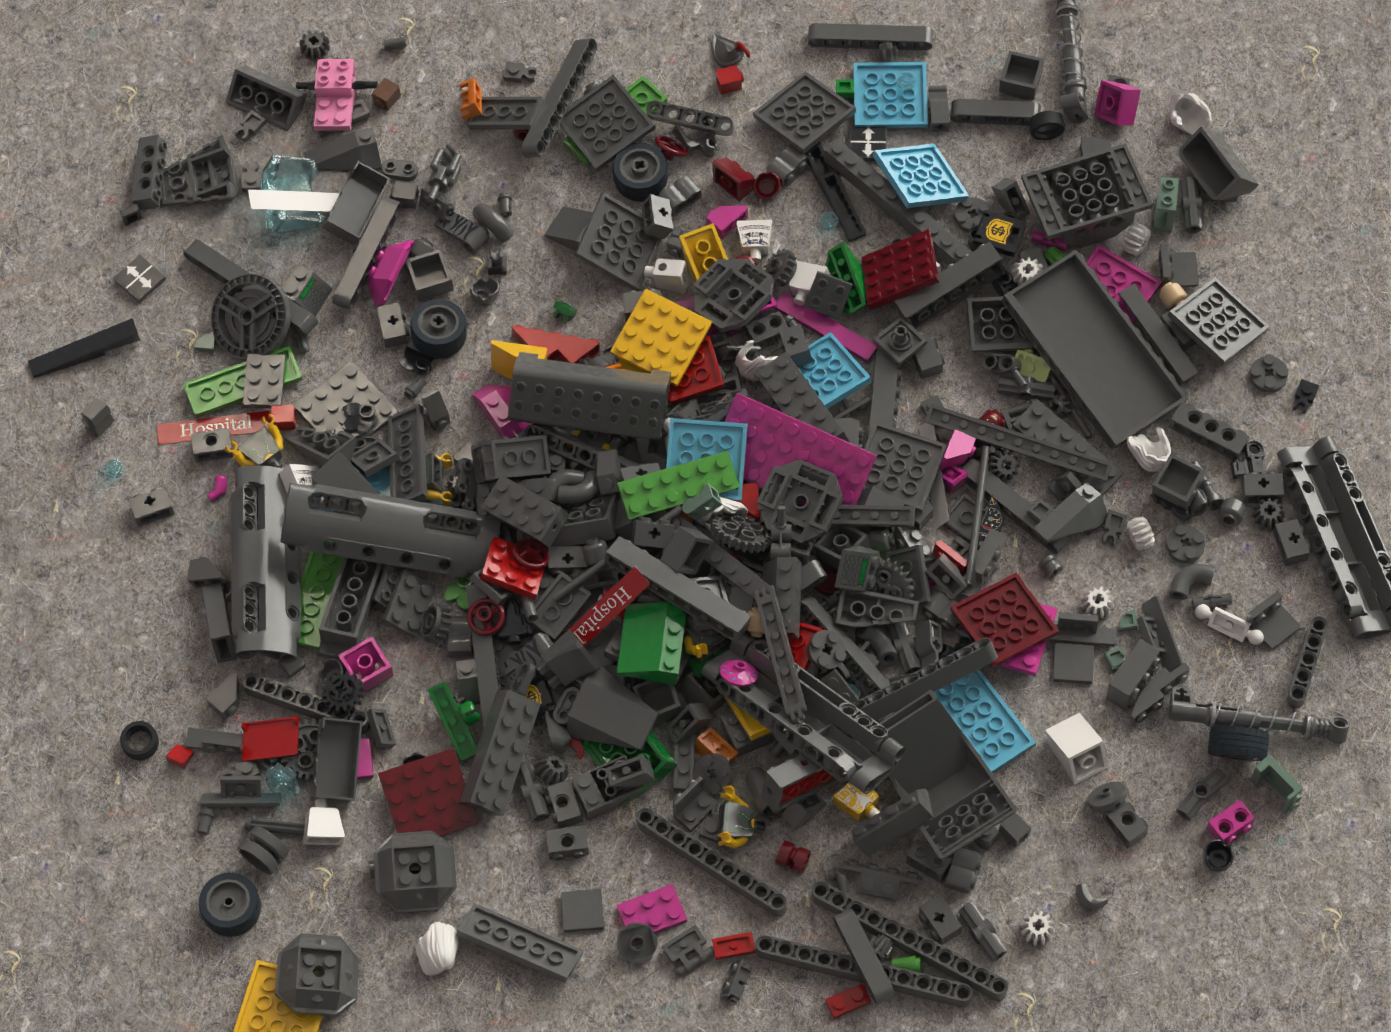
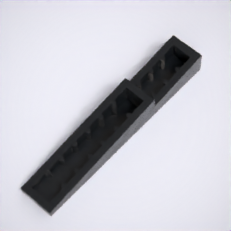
[805,142,867,242]
[28,318,140,378]

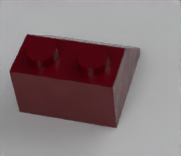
[712,157,755,202]

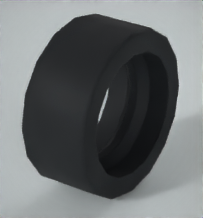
[1029,111,1065,140]
[120,721,159,761]

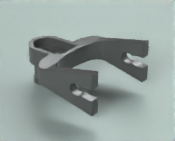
[672,109,718,157]

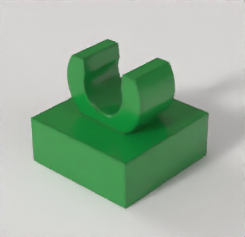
[836,79,854,100]
[553,300,578,323]

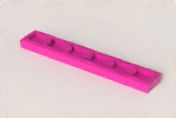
[774,292,878,363]

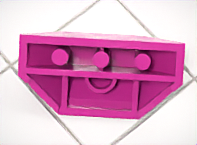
[367,240,414,308]
[472,385,531,438]

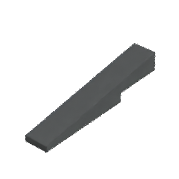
[1118,284,1199,386]

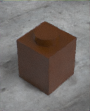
[372,78,401,111]

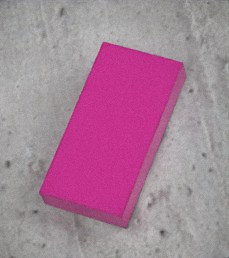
[357,738,374,779]

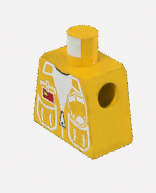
[833,782,880,821]

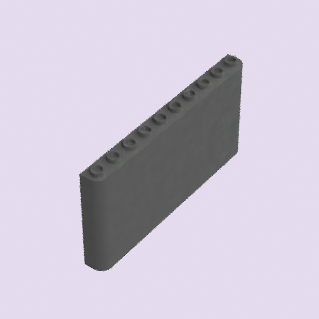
[1002,250,1188,449]

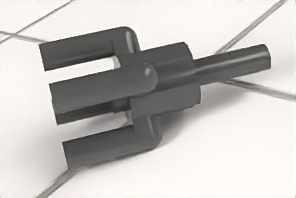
[427,148,462,203]

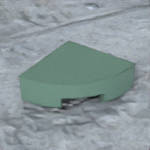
[195,332,216,352]
[1118,609,1138,632]
[1104,646,1124,672]

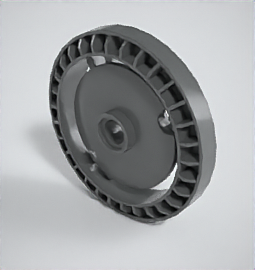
[211,274,291,359]

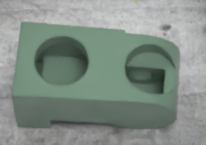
[682,483,722,520]

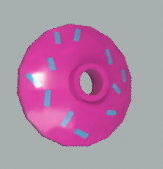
[719,659,758,687]

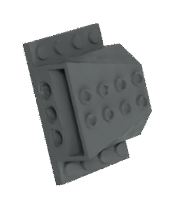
[1021,143,1153,248]

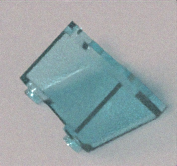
[261,155,324,234]

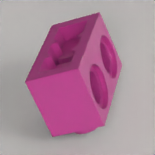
[1207,800,1255,845]

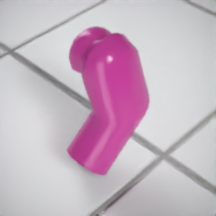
[207,475,228,502]

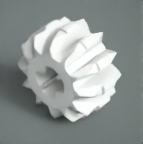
[1122,223,1151,256]
[1012,257,1043,286]
[1127,517,1155,551]
[1081,586,1114,619]
[1021,911,1055,946]

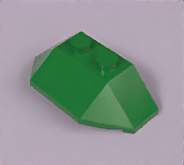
[825,242,868,314]

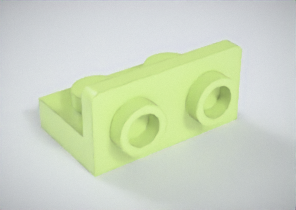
[1015,349,1051,382]

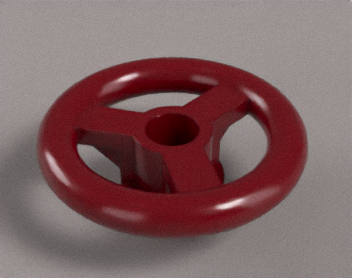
[654,135,688,160]
[512,539,549,569]
[467,598,505,636]

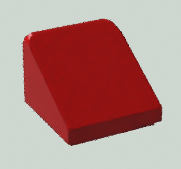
[166,744,194,769]

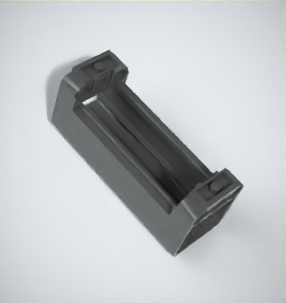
[508,352,671,440]

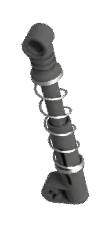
[1055,0,1088,123]
[1169,686,1350,744]

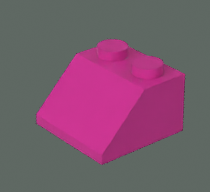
[1094,80,1141,125]
[338,636,394,693]

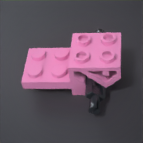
[296,59,378,131]

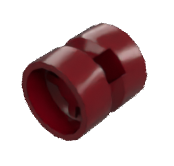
[775,840,811,875]

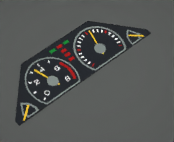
[977,494,1005,551]

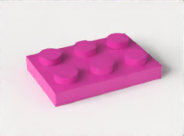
[617,884,688,943]

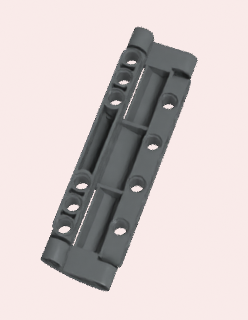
[1277,436,1391,640]
[231,465,301,663]
[280,483,501,578]
[702,632,906,794]

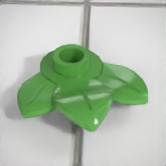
[445,575,474,610]

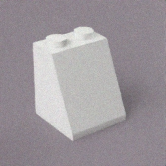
[1045,713,1109,785]

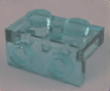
[265,762,300,796]

